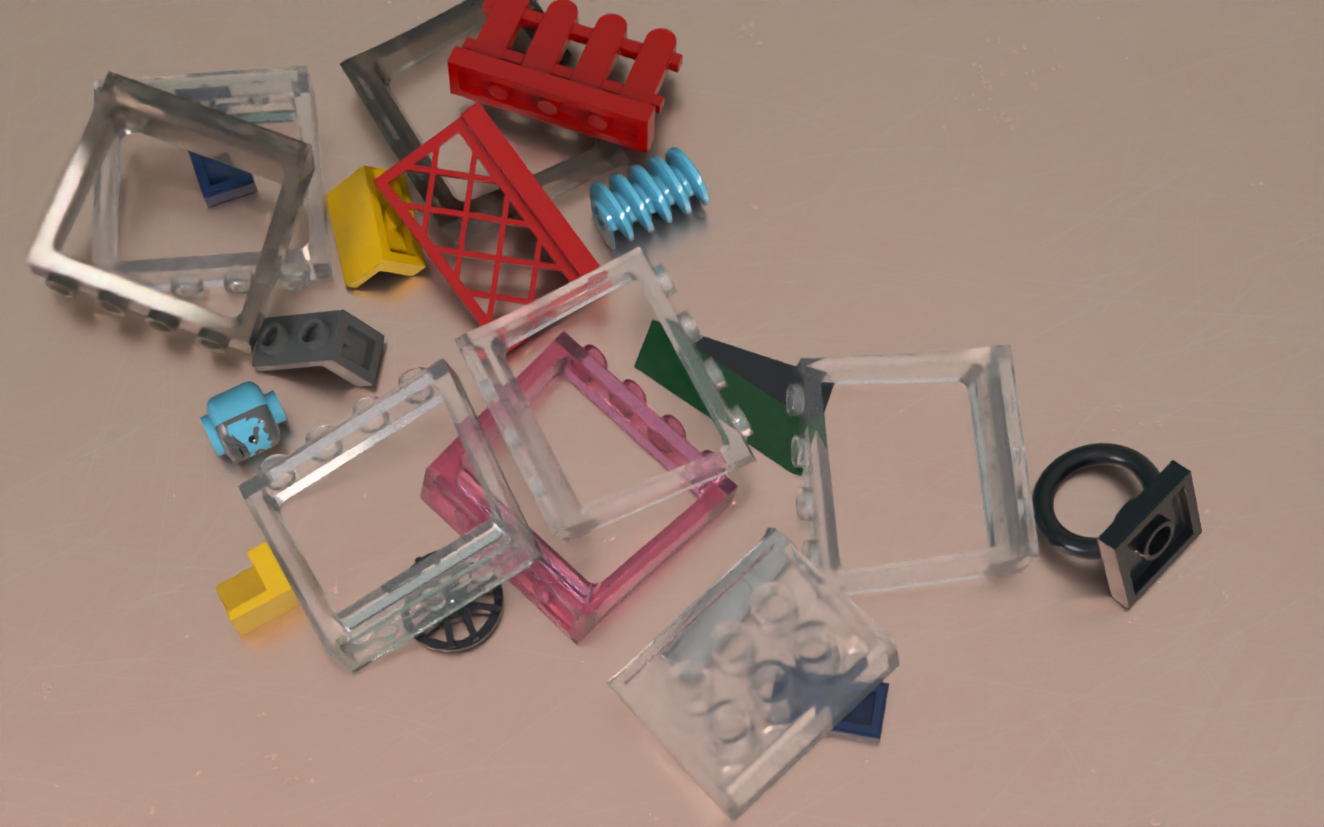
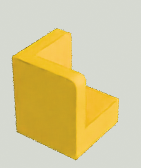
[216,541,300,636]

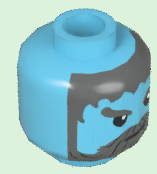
[200,381,287,462]

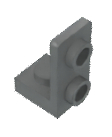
[252,309,385,387]

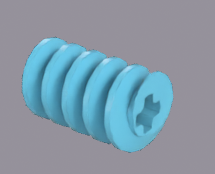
[589,147,709,249]

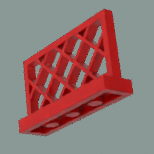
[373,102,609,356]

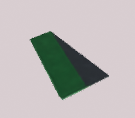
[634,319,836,476]

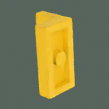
[326,165,426,288]

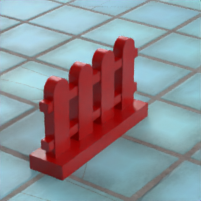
[447,0,683,154]

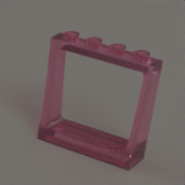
[420,331,738,644]

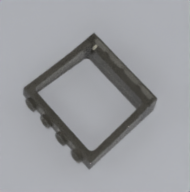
[340,0,630,244]
[27,71,315,354]

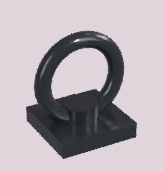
[1031,443,1202,609]

